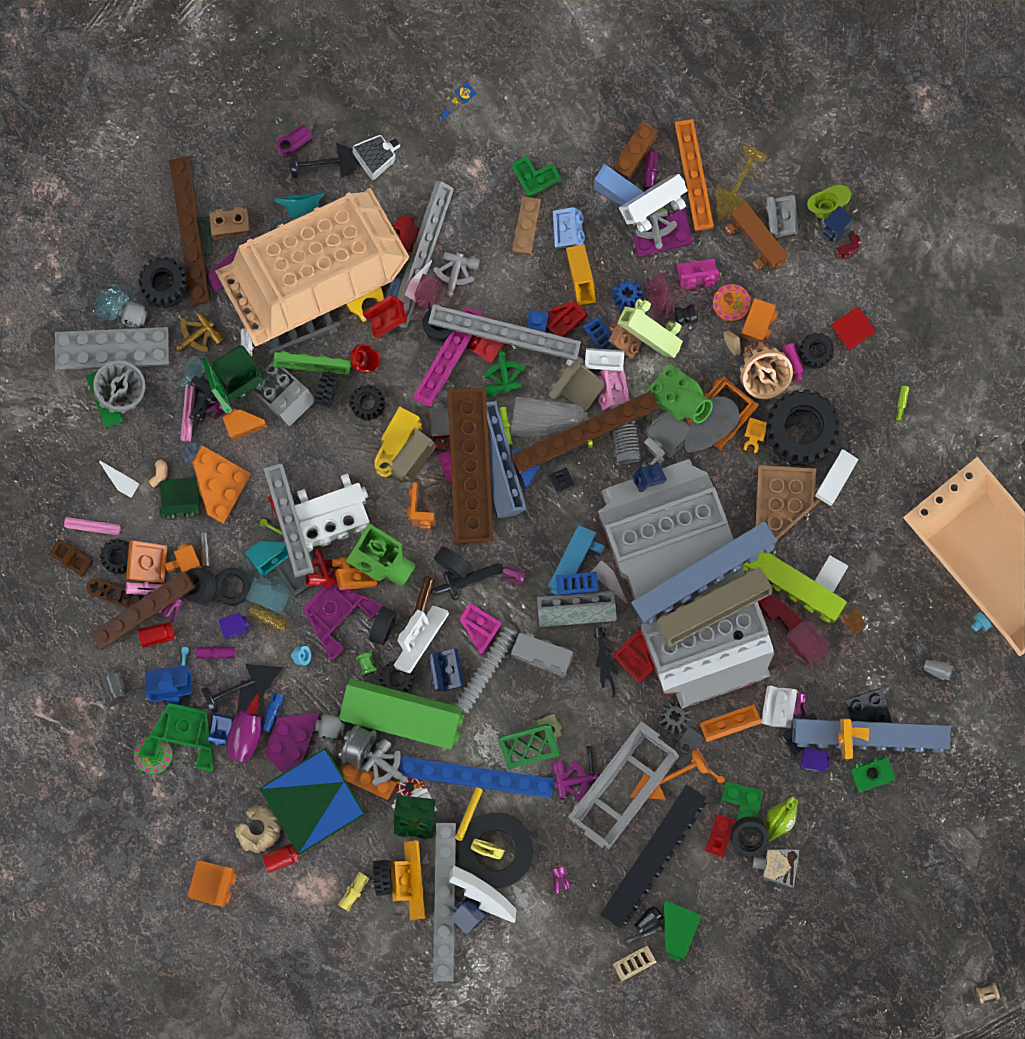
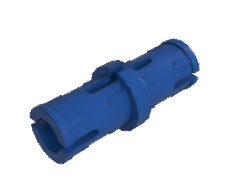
[261,692,284,733]

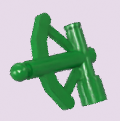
[484,350,526,396]

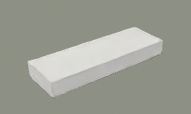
[815,449,859,506]

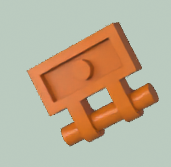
[332,556,377,590]

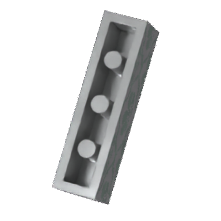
[537,591,617,627]

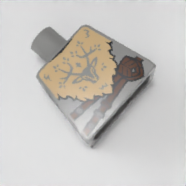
[752,850,799,888]

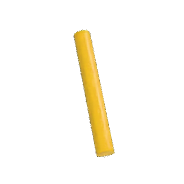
[455,787,483,841]

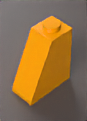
[566,244,596,306]

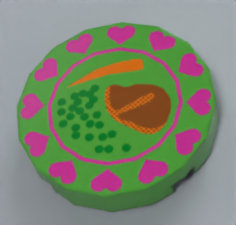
[134,736,173,774]

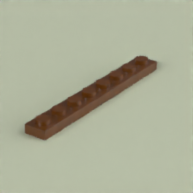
[169,156,211,305]
[511,391,659,474]

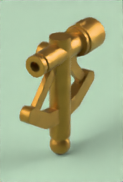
[176,311,225,352]

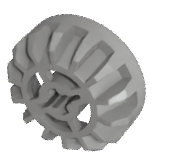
[93,361,145,413]

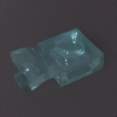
[178,355,206,391]

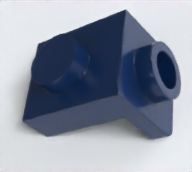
[632,463,667,492]

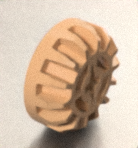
[740,347,793,399]

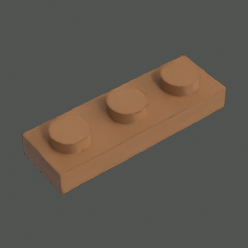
[512,196,541,255]

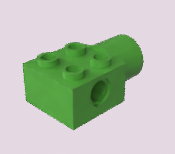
[645,364,713,423]
[346,523,416,587]

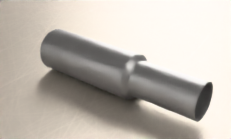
[201,532,211,568]

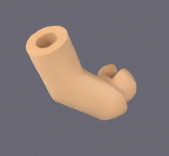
[148,460,168,488]

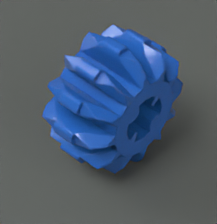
[611,278,644,310]

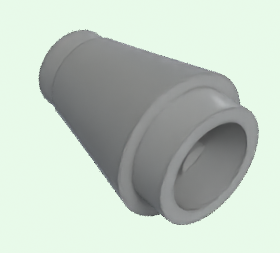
[924,660,954,681]

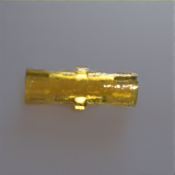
[248,604,288,633]

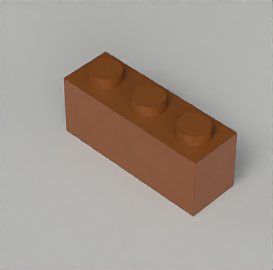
[612,121,658,181]

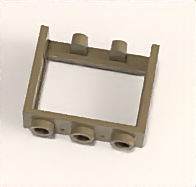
[388,427,438,483]

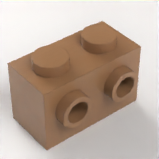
[209,207,251,240]

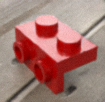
[467,318,504,363]

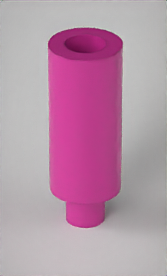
[782,343,804,382]

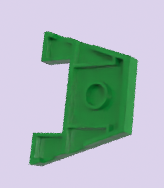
[138,703,213,772]

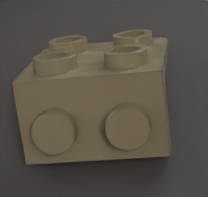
[549,360,605,411]

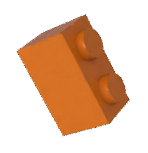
[741,298,778,343]

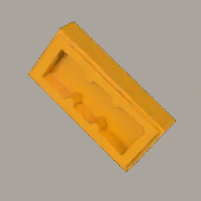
[838,718,853,759]

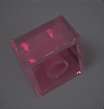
[785,620,830,669]

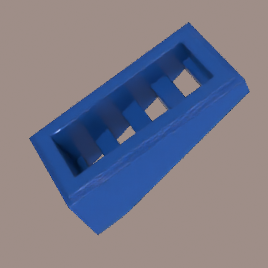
[583,316,618,350]
[556,572,598,595]

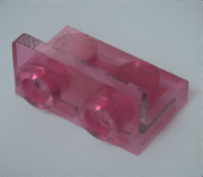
[645,272,674,318]

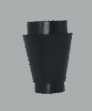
[634,906,664,934]

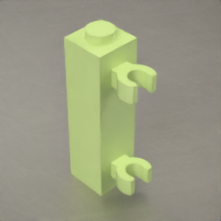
[617,299,683,358]

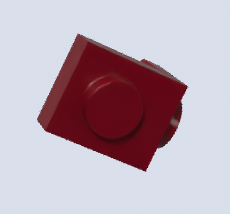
[835,231,862,260]

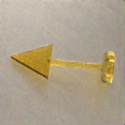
[716,145,768,222]

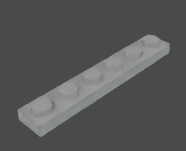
[264,463,314,577]

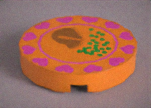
[713,284,751,322]

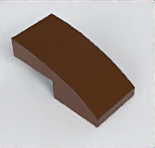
[48,539,93,577]

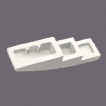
[449,865,516,923]

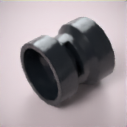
[674,304,697,326]

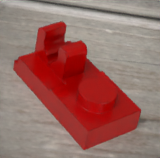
[705,814,736,857]

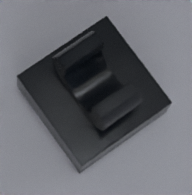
[549,467,574,493]

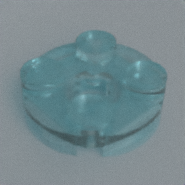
[94,284,129,320]

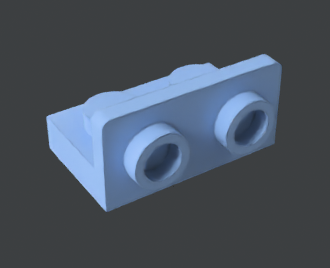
[553,207,585,249]

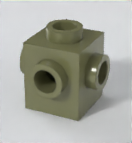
[531,713,562,742]

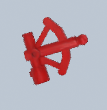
[305,548,341,587]

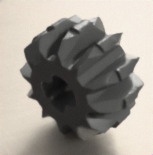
[658,701,691,734]

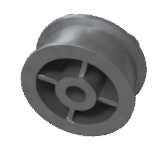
[338,724,377,770]

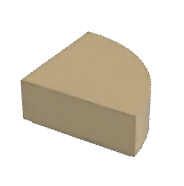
[723,330,741,356]

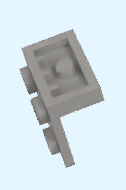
[430,391,449,436]

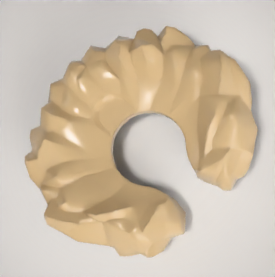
[235,804,282,853]

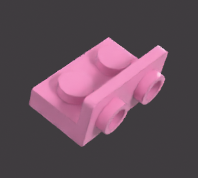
[596,368,630,411]

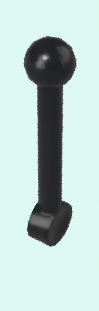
[587,746,595,786]

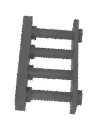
[268,312,341,358]

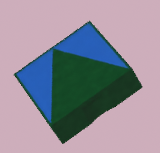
[259,747,367,855]

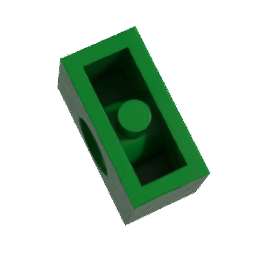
[850,756,896,794]

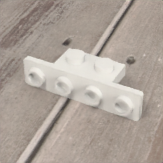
[394,606,449,673]

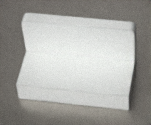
[585,348,624,371]

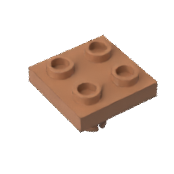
[608,322,643,359]

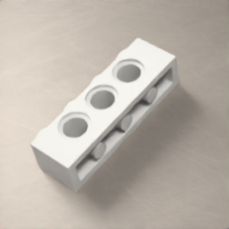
[300,502,370,552]

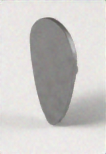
[685,397,739,453]

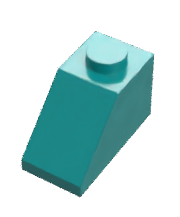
[245,541,289,577]

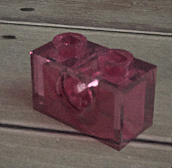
[415,274,442,310]

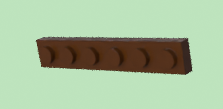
[90,571,196,650]

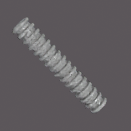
[454,627,518,714]

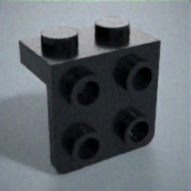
[189,375,218,425]

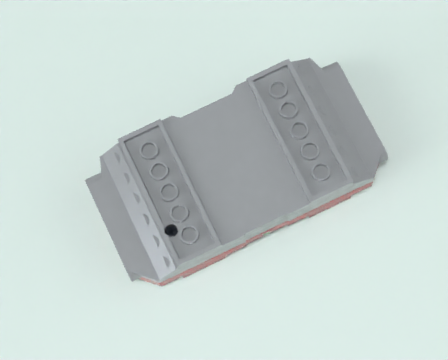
[598,460,774,708]

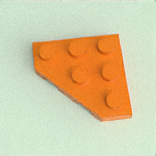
[192,446,251,524]

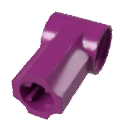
[276,124,313,158]

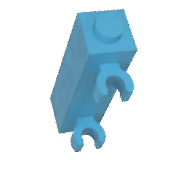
[548,525,605,596]

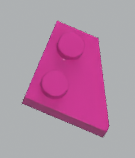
[459,603,502,655]

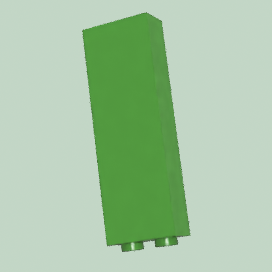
[339,678,464,750]

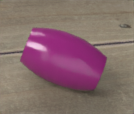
[227,711,261,762]

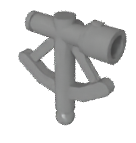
[633,209,677,249]
[433,252,480,298]
[361,738,407,786]

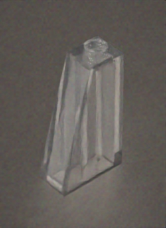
[510,397,588,438]

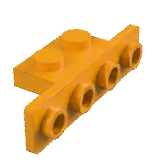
[390,840,425,920]

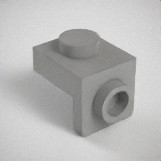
[644,437,665,466]

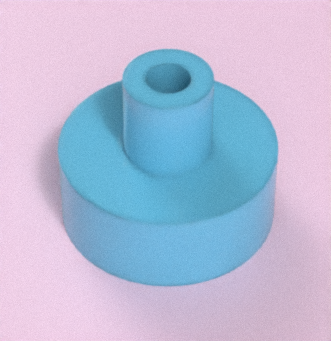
[971,611,992,632]
[291,646,311,665]

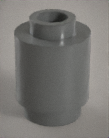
[102,670,126,700]

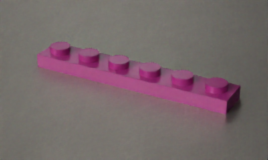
[413,307,483,407]

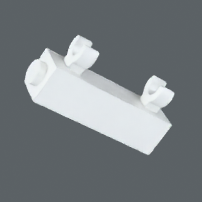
[619,174,687,232]
[295,473,368,523]

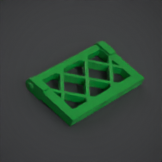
[202,358,232,413]
[498,723,560,770]

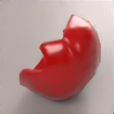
[350,344,380,373]

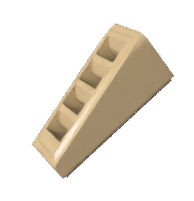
[613,946,656,981]

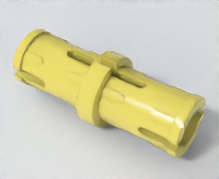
[338,872,370,911]

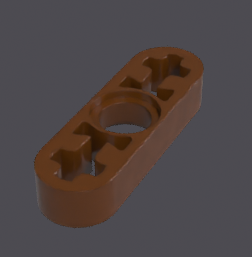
[86,579,140,609]

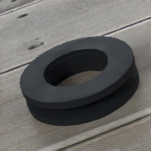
[458,813,533,888]

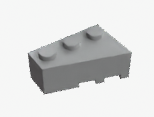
[511,632,574,678]

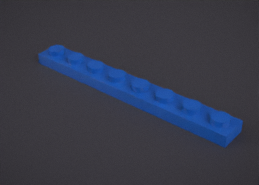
[399,757,555,799]

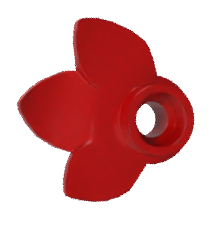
[392,216,420,252]

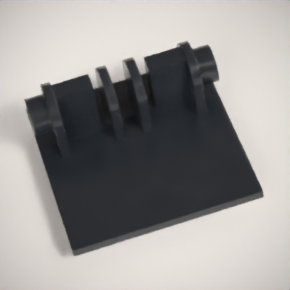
[844,687,892,723]

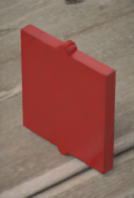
[831,307,876,351]

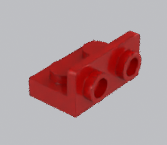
[363,295,407,338]

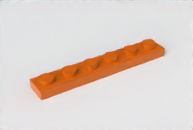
[675,119,714,232]

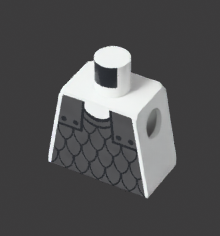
[352,135,400,181]

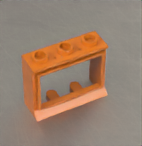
[686,376,759,451]

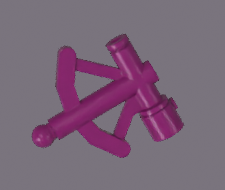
[551,761,600,803]

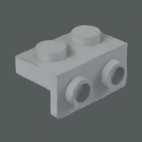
[766,195,799,237]

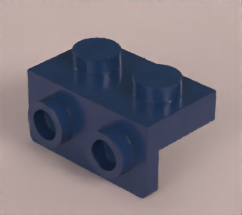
[428,649,465,692]

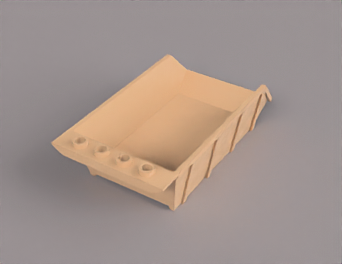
[215,188,409,347]
[903,457,1025,656]

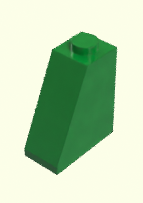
[664,900,702,962]

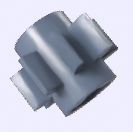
[182,443,203,465]

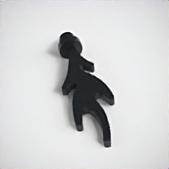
[594,627,618,698]

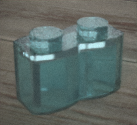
[246,577,291,615]

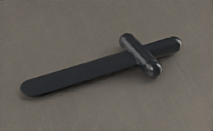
[431,563,504,600]

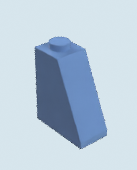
[594,164,643,205]

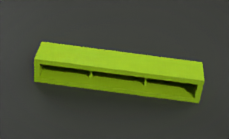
[742,552,847,624]

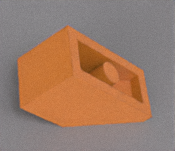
[222,409,267,441]

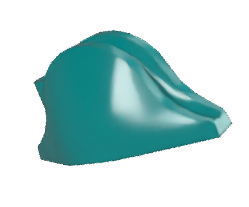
[275,192,324,219]

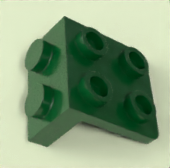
[212,345,264,401]
[159,477,201,520]
[394,795,436,839]

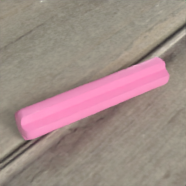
[180,386,196,442]
[64,517,121,535]

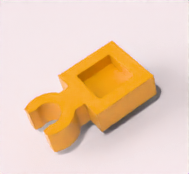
[743,418,767,453]

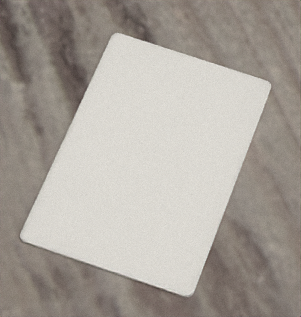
[815,556,848,592]

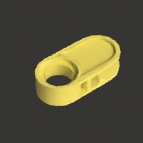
[470,839,505,859]

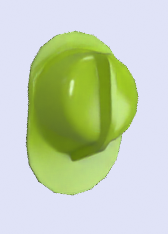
[807,185,851,219]

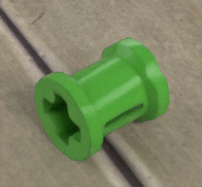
[356,652,378,676]

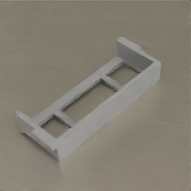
[568,721,680,849]

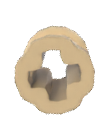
[975,982,1000,1005]

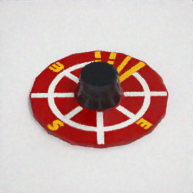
[395,778,424,796]

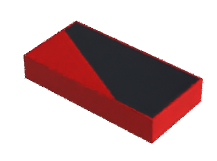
[236,680,259,716]

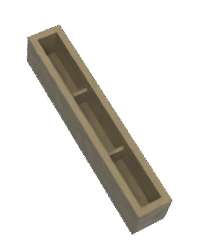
[656,567,772,647]

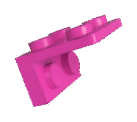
[677,259,719,290]

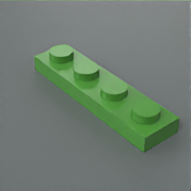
[273,351,351,375]

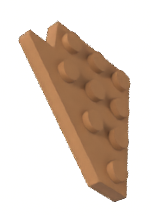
[755,465,822,540]

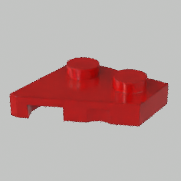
[546,301,588,337]
[612,630,653,684]

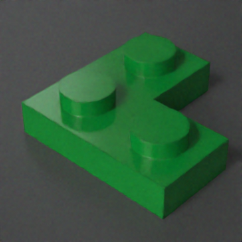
[511,156,561,197]
[721,782,764,829]

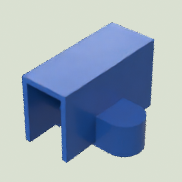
[145,665,192,705]

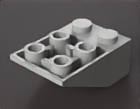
[251,361,315,427]

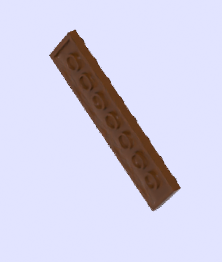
[447,388,493,543]

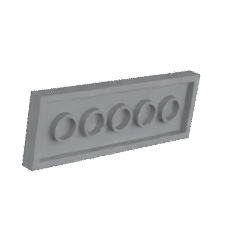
[55,327,170,371]

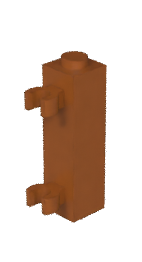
[725,202,788,271]

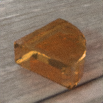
[843,607,862,635]

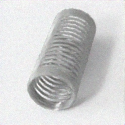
[609,403,641,464]

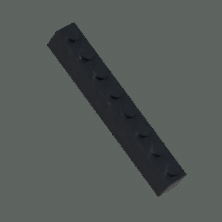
[600,785,707,929]

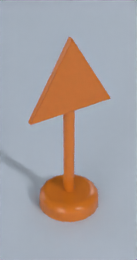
[629,748,710,800]

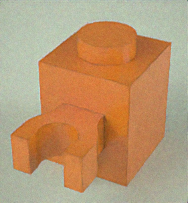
[164,544,202,573]

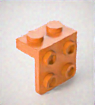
[407,482,436,530]
[188,861,237,908]

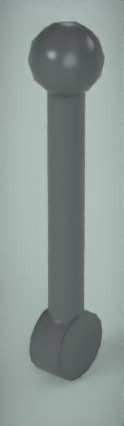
[625,924,665,944]

